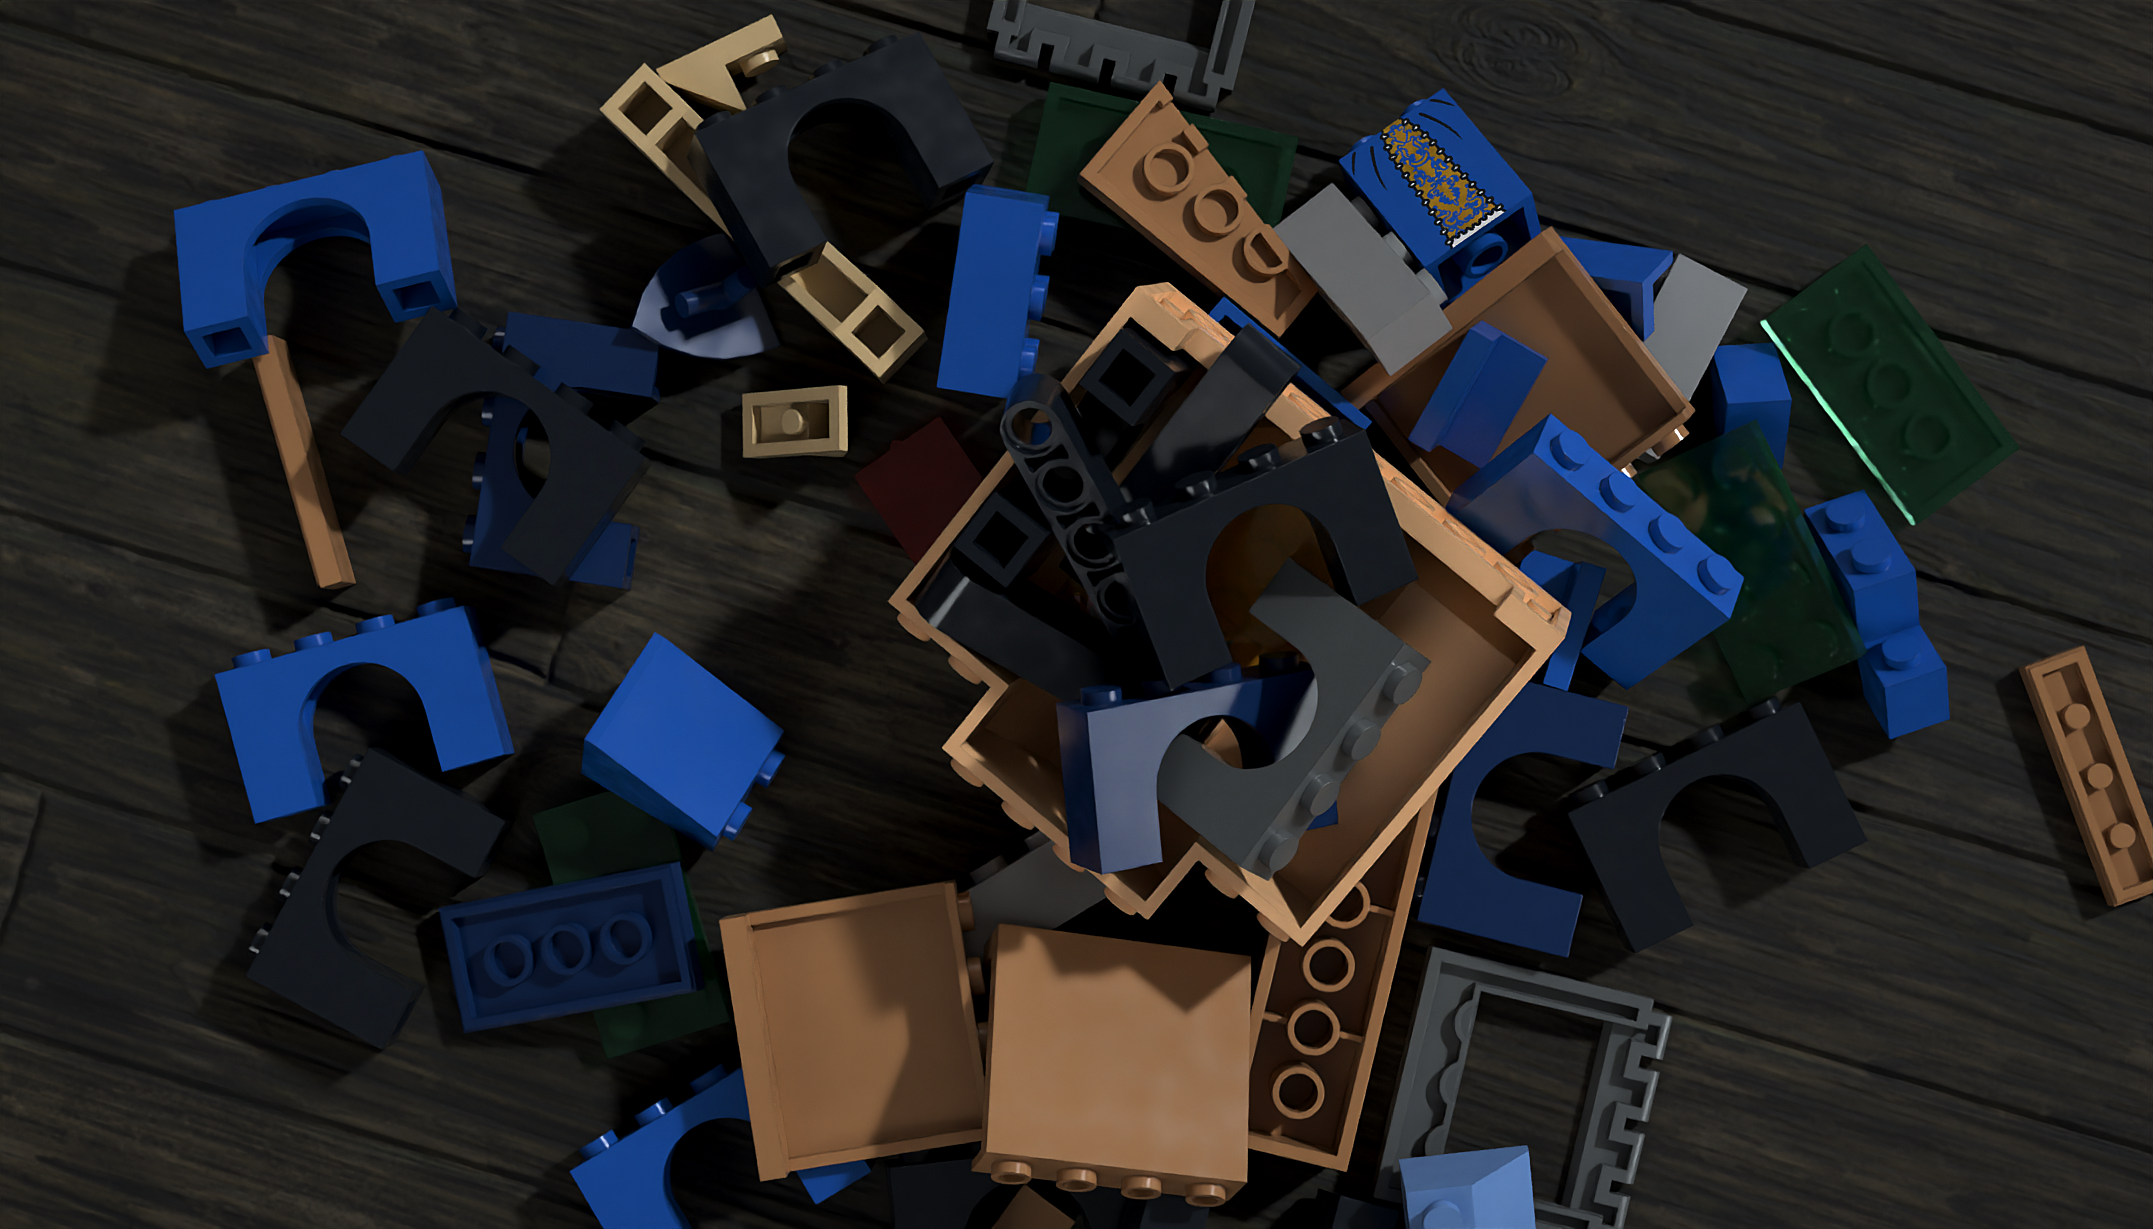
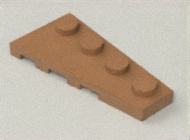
[1077,80,1319,341]

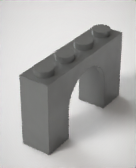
[1156,557,1431,881]

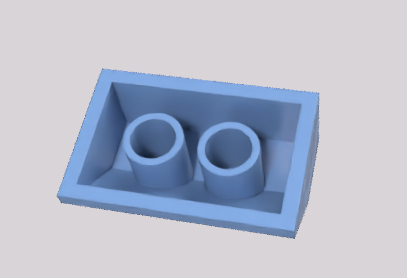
[1398,1145,1536,1229]

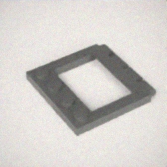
[987,0,1256,113]
[1369,944,1673,1229]

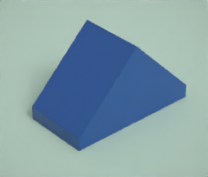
[1710,343,1792,474]

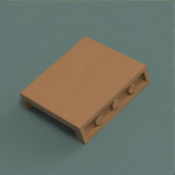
[1340,226,1695,565]
[719,879,988,1182]
[971,923,1251,1207]

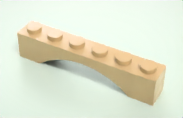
[600,63,928,384]

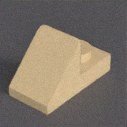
[656,14,788,116]
[742,385,848,459]

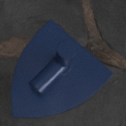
[630,232,781,361]

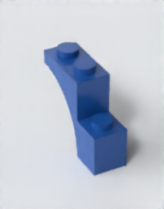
[1804,489,1950,740]

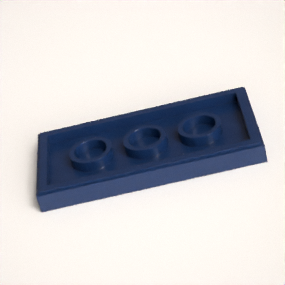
[438,861,706,1033]

